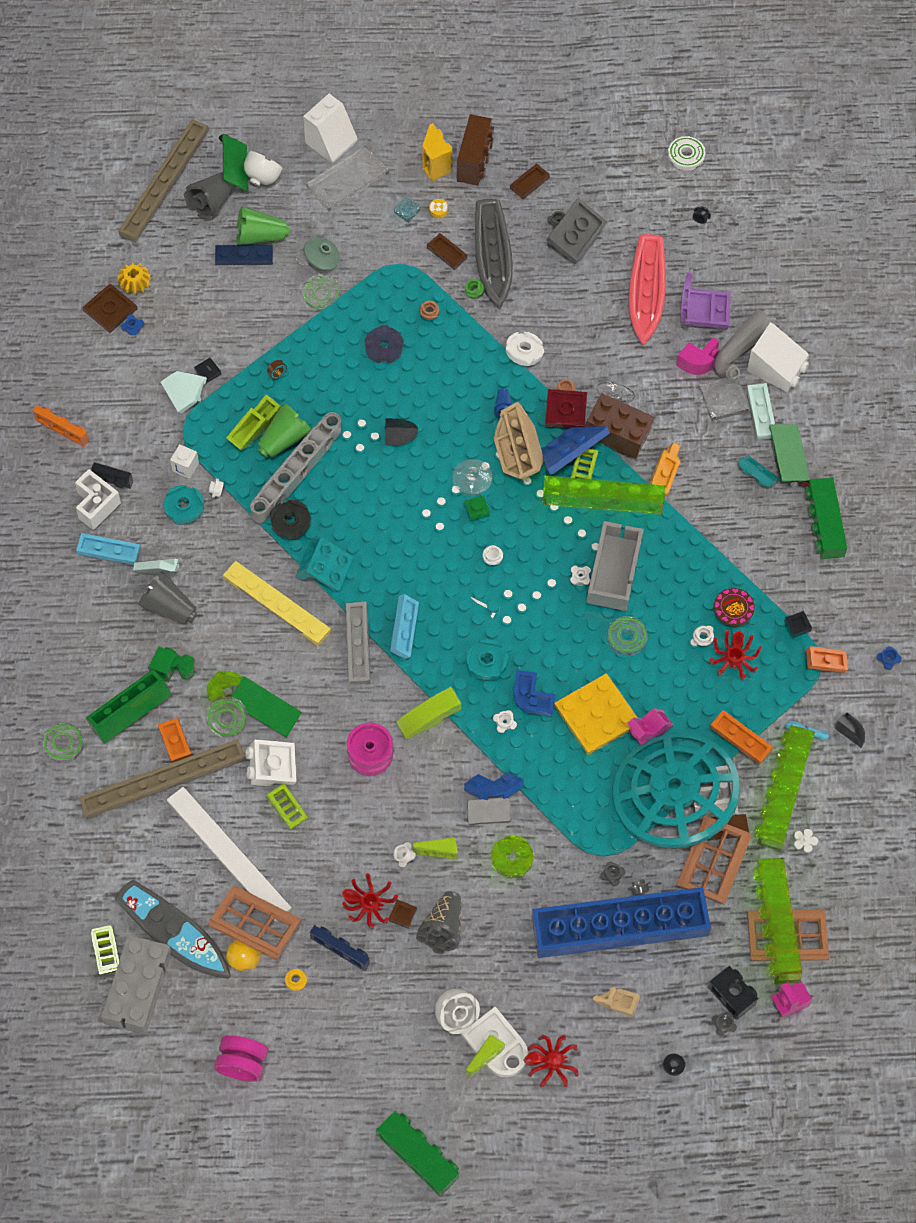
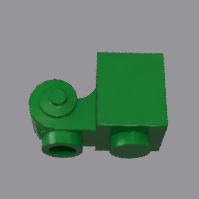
[148,646,195,683]

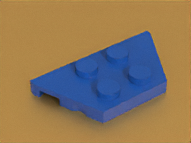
[541,426,610,475]

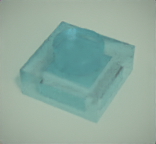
[394,196,421,223]

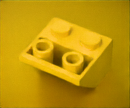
[422,123,453,182]

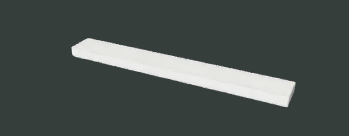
[167,787,292,924]

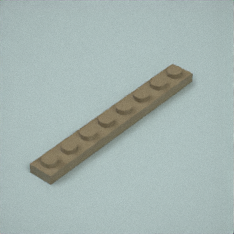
[118,119,209,242]
[79,739,246,819]

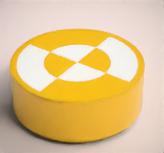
[429,199,448,218]

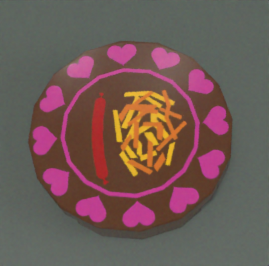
[713,588,755,628]

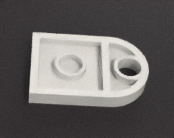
[461,1007,528,1077]

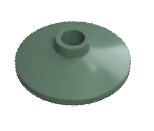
[304,237,340,271]

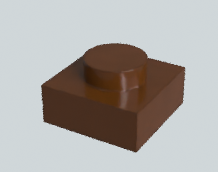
[389,900,417,929]

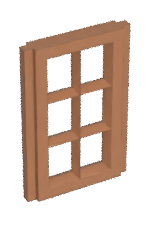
[676,816,752,905]
[208,885,302,960]
[747,909,829,961]

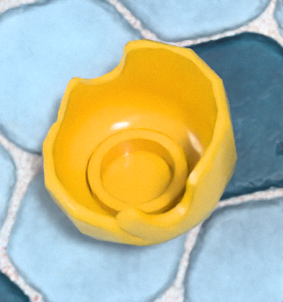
[226,940,261,972]

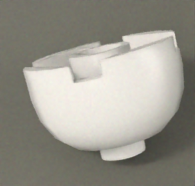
[244,151,283,186]
[435,988,480,1034]

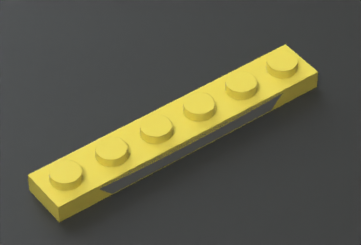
[223,561,331,646]

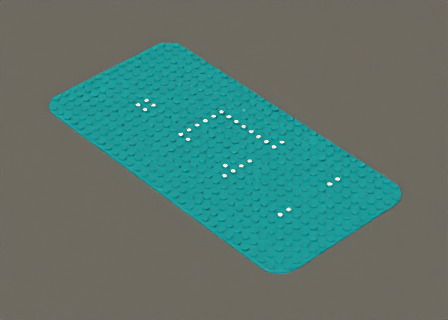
[182,264,821,857]

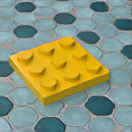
[554,673,638,755]

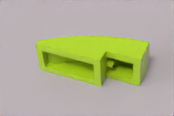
[226,394,281,451]
[396,687,461,740]

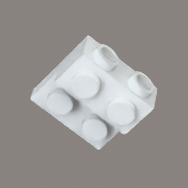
[246,740,296,787]

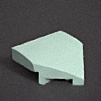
[161,371,207,414]
[133,559,179,574]

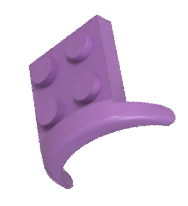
[680,272,731,329]

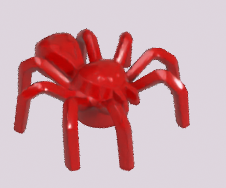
[710,630,762,681]
[342,873,398,929]
[523,1035,579,1087]

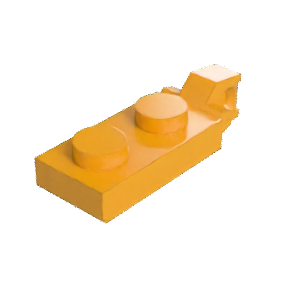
[648,442,680,496]

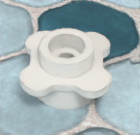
[570,566,591,586]
[493,710,517,733]
[394,842,416,867]

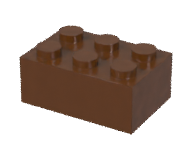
[457,114,494,186]
[585,393,655,459]

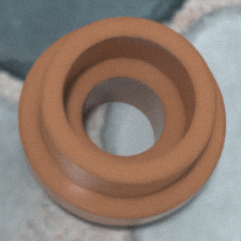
[420,301,439,320]

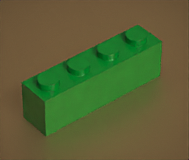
[805,477,847,560]
[85,669,171,744]
[376,1111,459,1197]

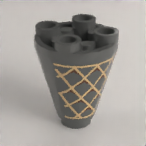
[416,891,461,954]

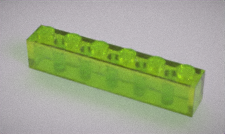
[542,476,665,514]
[754,725,815,851]
[753,858,802,984]

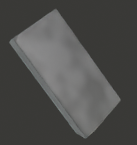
[467,797,511,825]

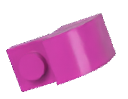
[676,337,719,375]
[627,708,674,745]
[771,981,812,1017]

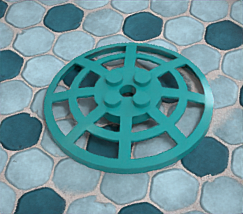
[613,733,740,848]

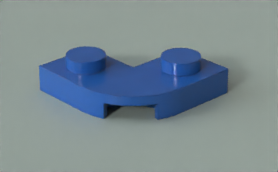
[514,670,555,716]
[464,772,524,800]

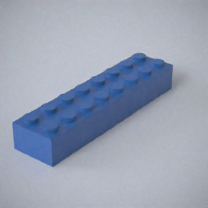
[531,887,711,958]

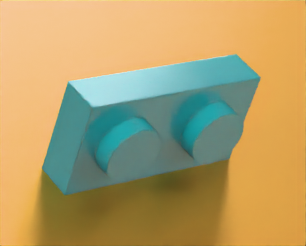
[738,455,780,487]

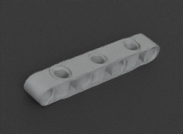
[250,412,341,523]

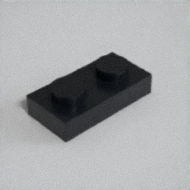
[91,462,133,489]

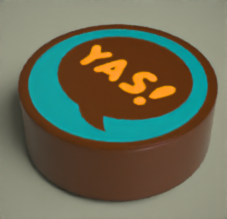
[267,360,287,379]

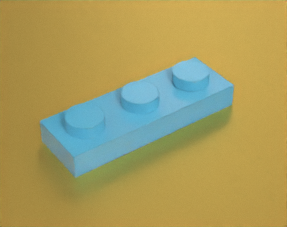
[76,533,141,565]
[390,594,419,659]

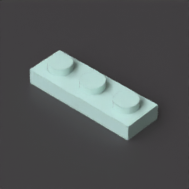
[746,383,775,440]

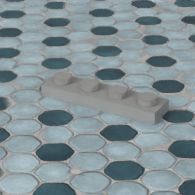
[346,602,371,684]

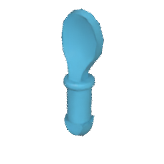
[786,721,829,740]

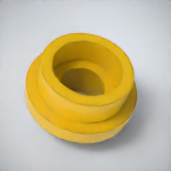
[285,969,307,991]

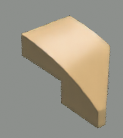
[593,987,640,1017]

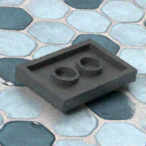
[546,197,607,264]

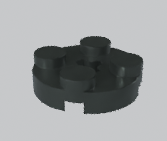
[270,500,311,540]

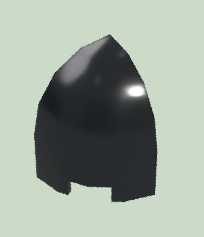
[385,418,418,445]
[835,712,865,748]

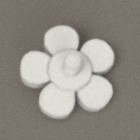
[794,829,818,853]

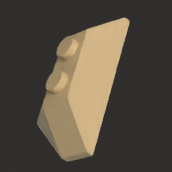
[494,402,544,480]

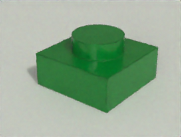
[464,495,490,521]

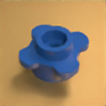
[121,315,144,335]
[877,646,902,670]

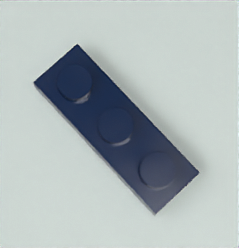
[215,245,273,265]
[310,925,370,971]

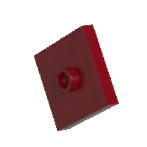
[545,389,587,428]

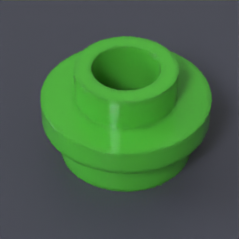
[465,279,484,298]

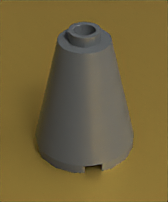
[184,172,235,219]
[138,571,197,624]

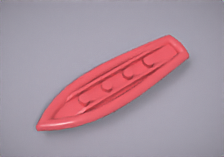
[628,234,666,345]

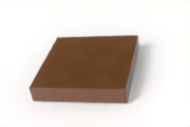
[82,284,138,333]

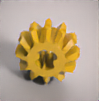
[117,261,151,295]

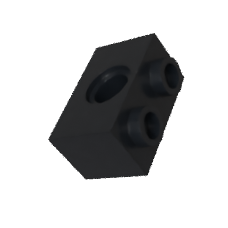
[708,965,759,1020]

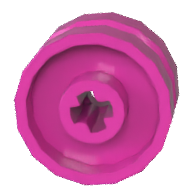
[347,722,393,776]
[214,1035,268,1082]

